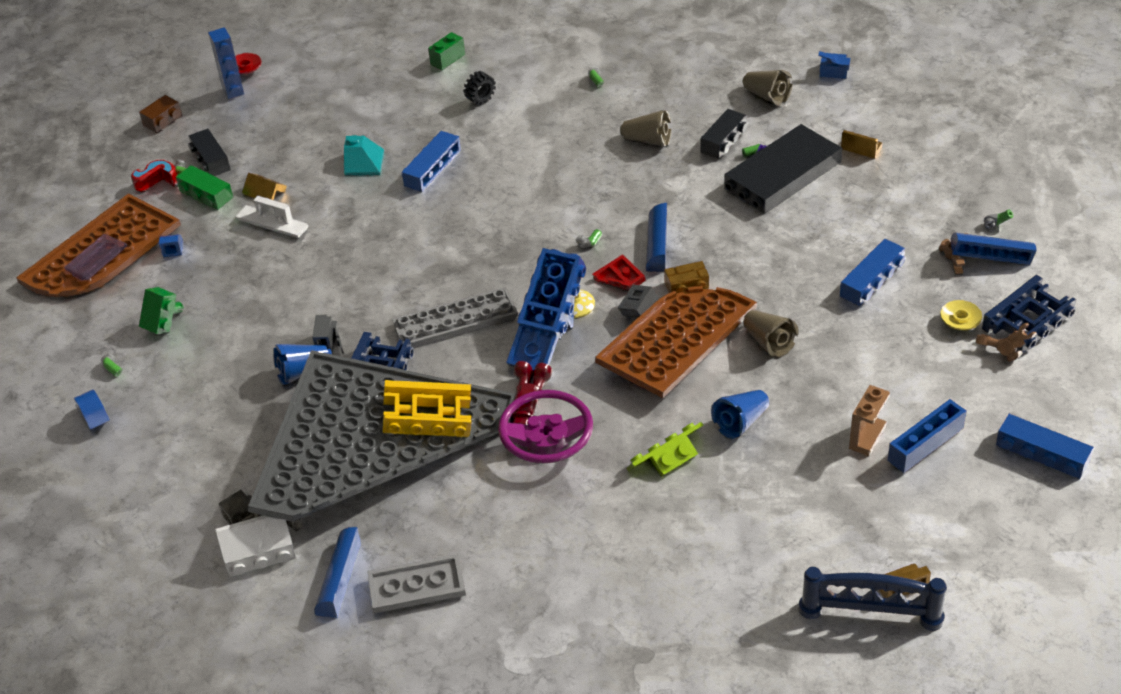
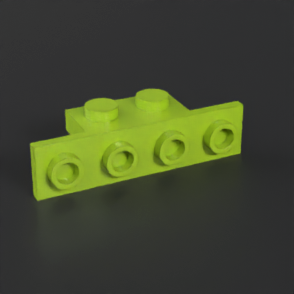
[626,422,703,477]

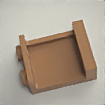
[849,385,890,456]

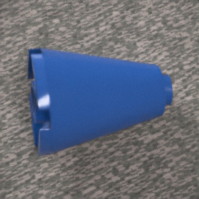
[273,344,332,385]
[711,390,769,439]

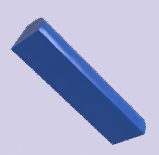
[646,203,667,272]
[950,232,1037,265]
[314,527,361,618]

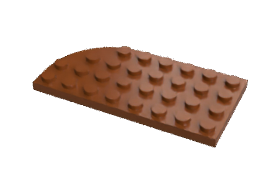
[16,193,181,297]
[595,286,757,398]

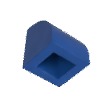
[159,234,183,258]

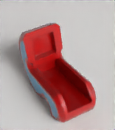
[131,160,177,192]

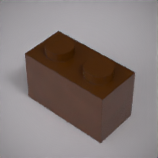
[139,95,183,133]

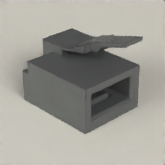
[618,285,659,322]
[312,315,344,354]

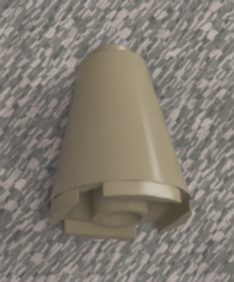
[742,70,793,106]
[620,110,672,147]
[743,310,799,357]

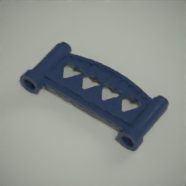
[798,567,947,631]

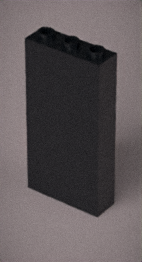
[724,124,843,214]

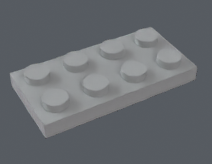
[367,554,466,614]

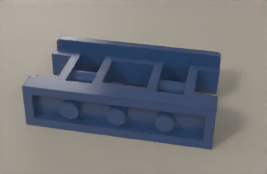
[982,274,1077,354]
[351,332,414,370]

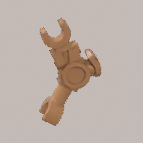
[939,233,968,274]
[975,323,1036,362]

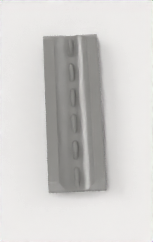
[392,287,518,348]

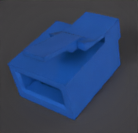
[818,51,851,79]

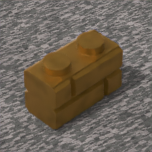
[664,261,709,293]

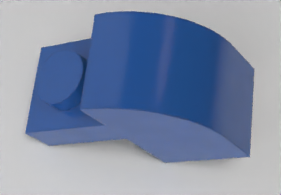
[74,389,110,429]

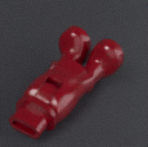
[511,361,553,425]

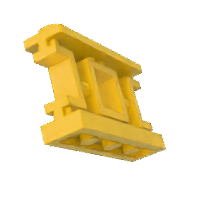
[383,380,472,437]

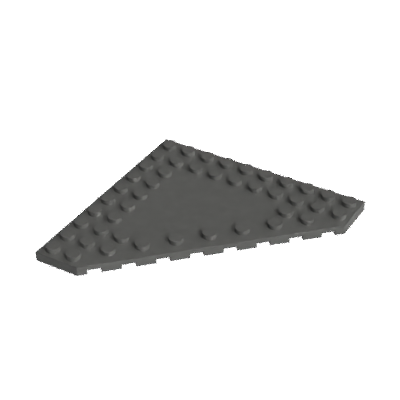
[248,350,516,522]

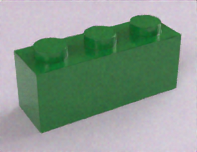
[176,165,234,210]

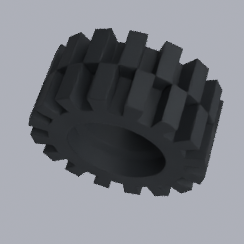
[463,71,496,105]

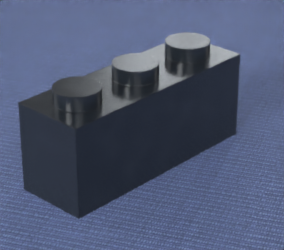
[700,109,748,159]
[188,128,231,176]

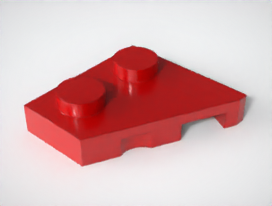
[592,254,646,291]

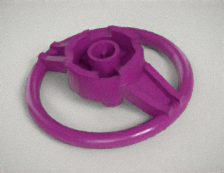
[498,390,593,464]

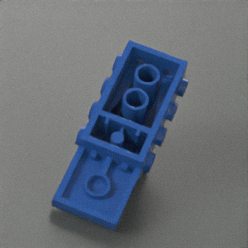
[506,248,586,372]

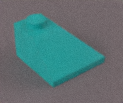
[344,135,385,176]

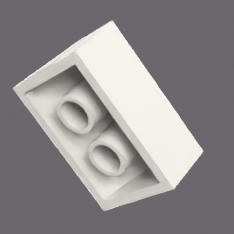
[215,515,296,577]

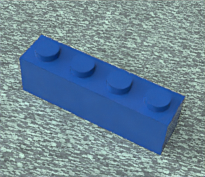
[208,27,244,99]
[402,131,461,192]
[840,239,906,306]
[887,399,967,473]
[996,414,1094,479]

